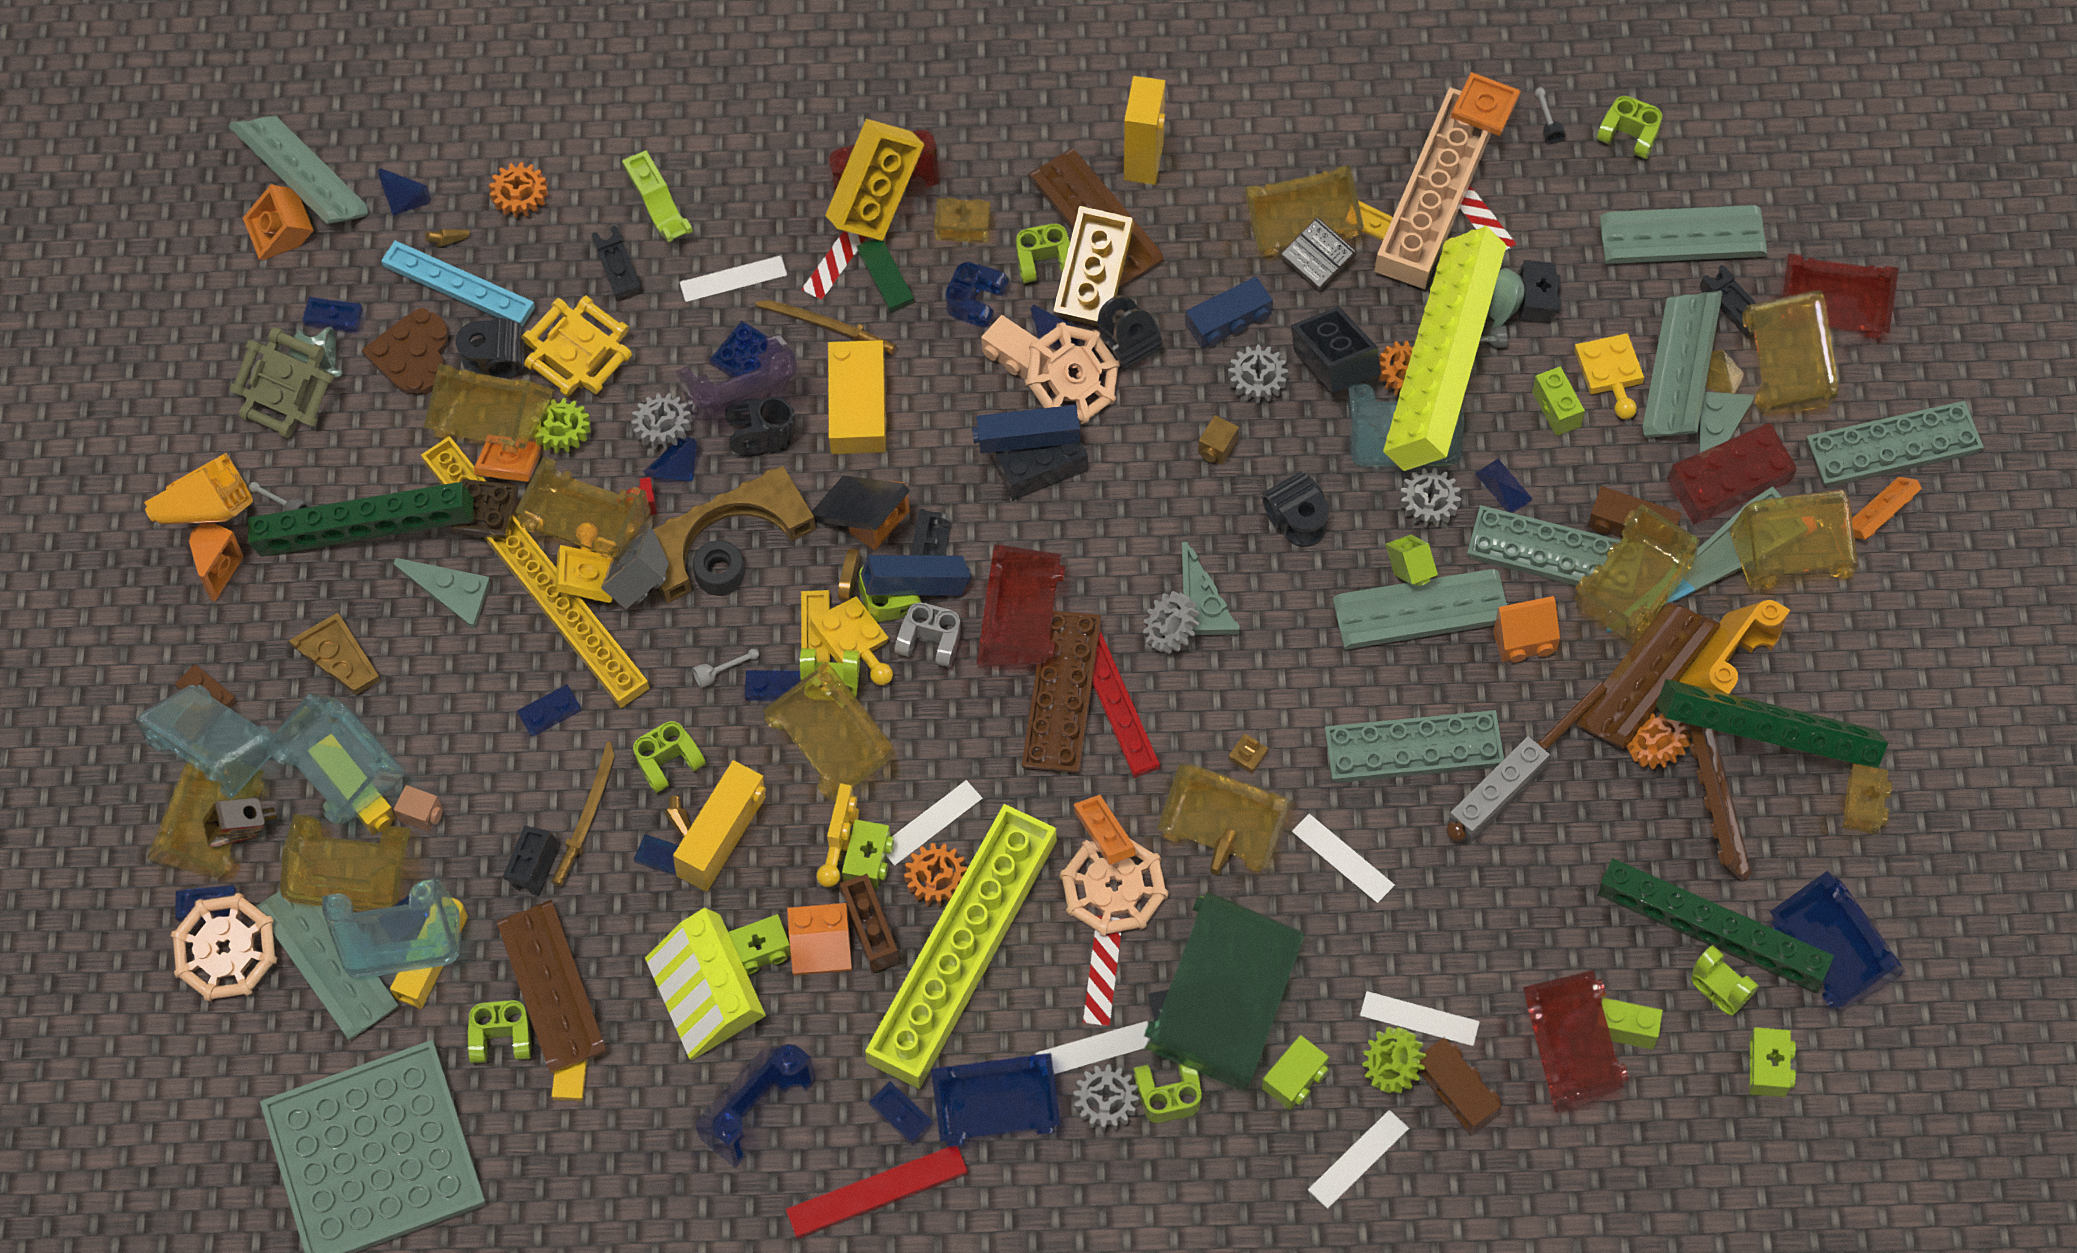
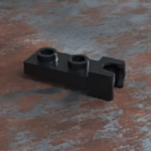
[592,226,642,300]
[1700,265,1771,338]

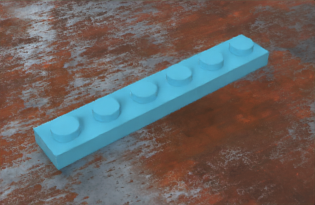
[381,241,535,327]

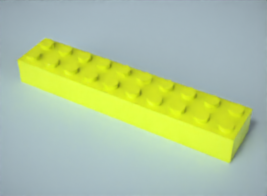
[1383,226,1507,471]
[865,804,1057,1089]

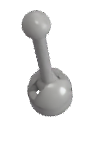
[692,649,759,689]

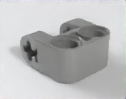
[895,603,961,668]

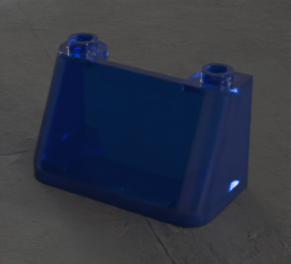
[1770,870,1906,1010]
[696,1044,816,1168]
[931,1053,1061,1147]

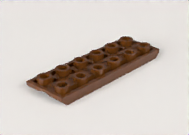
[1027,148,1164,287]
[1575,602,1721,749]
[1022,610,1101,773]
[1684,723,1751,882]
[496,899,607,1074]

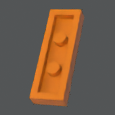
[1842,476,1922,540]
[1074,795,1136,865]

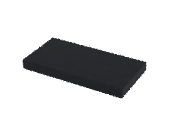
[811,475,910,531]

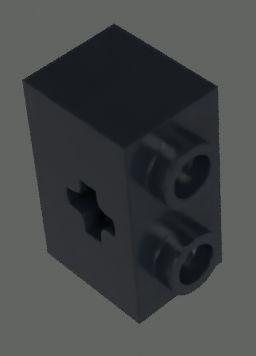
[1518,260,1561,324]

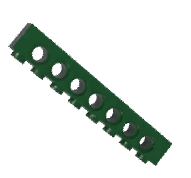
[248,481,473,557]
[1656,679,1888,769]
[1598,858,1834,993]

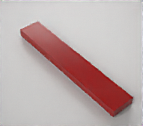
[1093,631,1160,779]
[786,1144,968,1239]

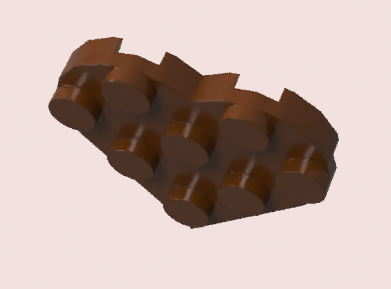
[361,308,448,395]

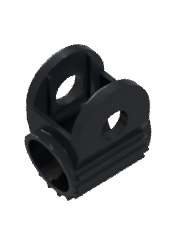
[1097,295,1162,370]
[455,318,526,379]
[724,396,795,455]
[1261,471,1329,547]

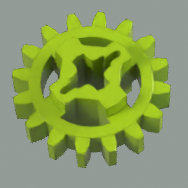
[530,398,591,453]
[1362,1027,1426,1093]

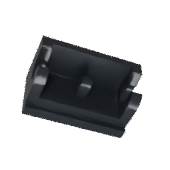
[911,509,951,556]
[503,825,560,896]

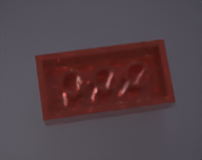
[1667,423,1798,525]

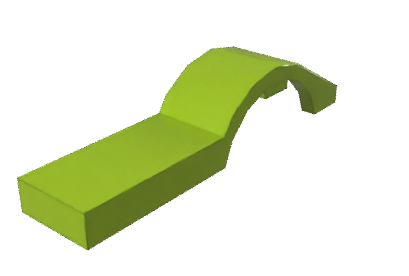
[622,151,693,242]

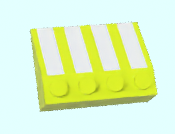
[645,908,766,1060]

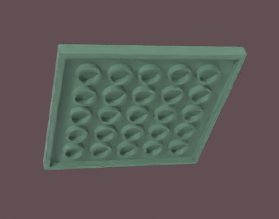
[260,1040,486,1253]

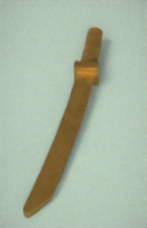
[755,300,897,354]
[551,741,614,887]

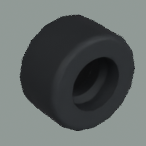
[692,540,745,596]

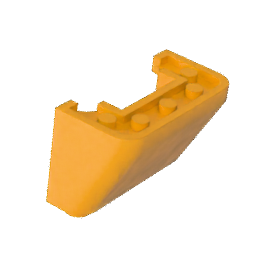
[144,452,253,524]
[1677,600,1790,694]

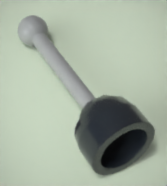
[1535,88,1566,144]

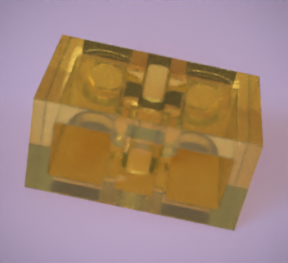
[934,198,991,243]
[1842,764,1892,834]

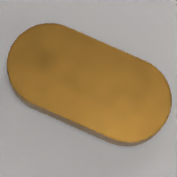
[838,548,860,601]

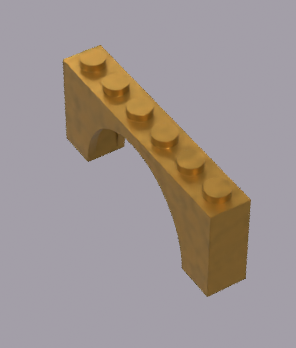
[653,466,816,604]

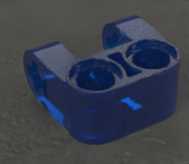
[945,262,1010,327]

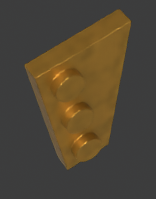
[288,613,381,695]

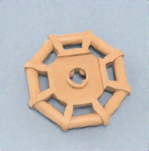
[1024,322,1120,424]
[1059,834,1169,936]
[171,893,277,1002]

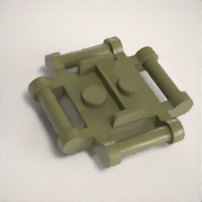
[229,327,335,439]

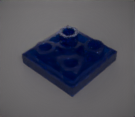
[709,321,786,390]

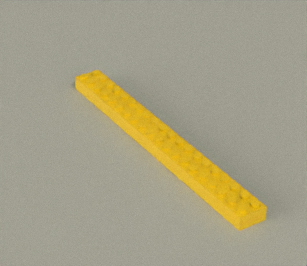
[421,436,650,708]

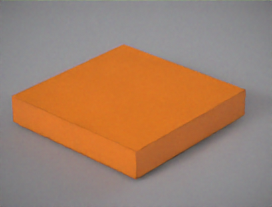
[1451,72,1521,136]
[474,436,543,482]

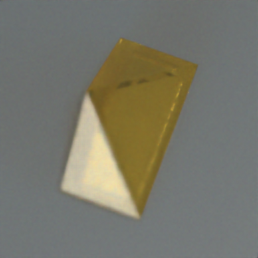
[1706,350,1744,394]

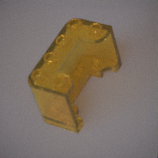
[1575,504,1700,644]

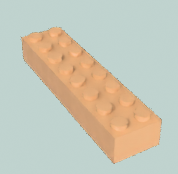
[1374,87,1491,289]

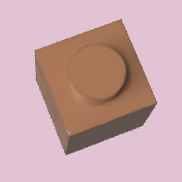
[393,785,443,832]

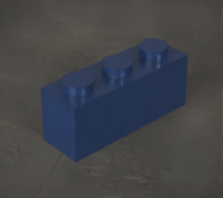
[1185,276,1273,349]

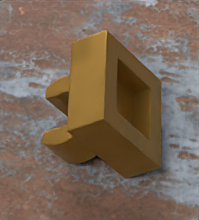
[1228,734,1268,775]

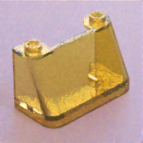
[1243,165,1364,257]
[1742,290,1838,415]
[424,364,554,454]
[515,457,650,558]
[1729,490,1858,589]
[763,662,895,802]
[147,744,265,878]
[1157,763,1294,872]
[280,814,411,914]

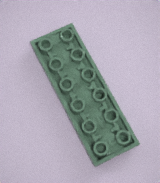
[229,116,368,224]
[1599,205,1767,264]
[1643,291,1722,438]
[1806,401,1984,487]
[1467,505,1645,598]
[1333,569,1507,650]
[1325,710,1504,783]
[255,874,399,1041]

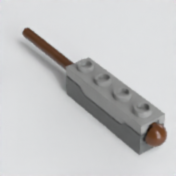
[1446,682,1607,845]

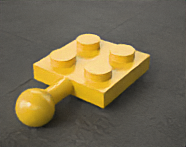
[1574,333,1644,419]
[556,525,613,603]
[809,596,893,686]
[817,784,859,887]

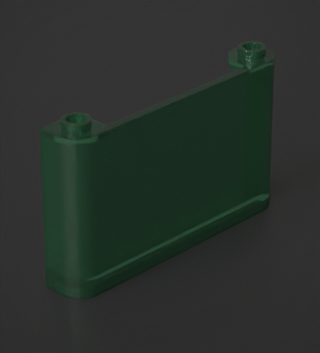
[1143,891,1305,1091]

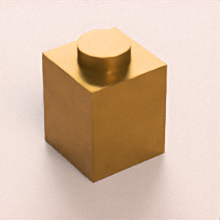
[1198,415,1239,465]

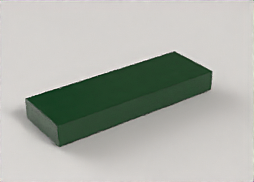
[856,238,914,313]

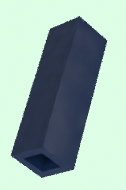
[972,405,1080,454]
[860,555,971,595]

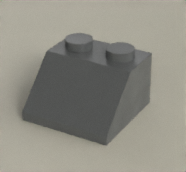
[601,526,669,609]

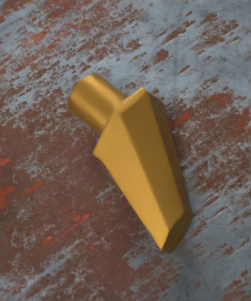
[425,229,470,247]
[665,795,691,837]
[1210,828,1236,875]

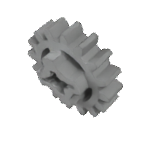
[1228,345,1288,403]
[631,393,692,449]
[1400,468,1461,527]
[1143,591,1199,654]
[1073,1065,1139,1131]

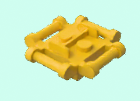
[521,295,632,397]

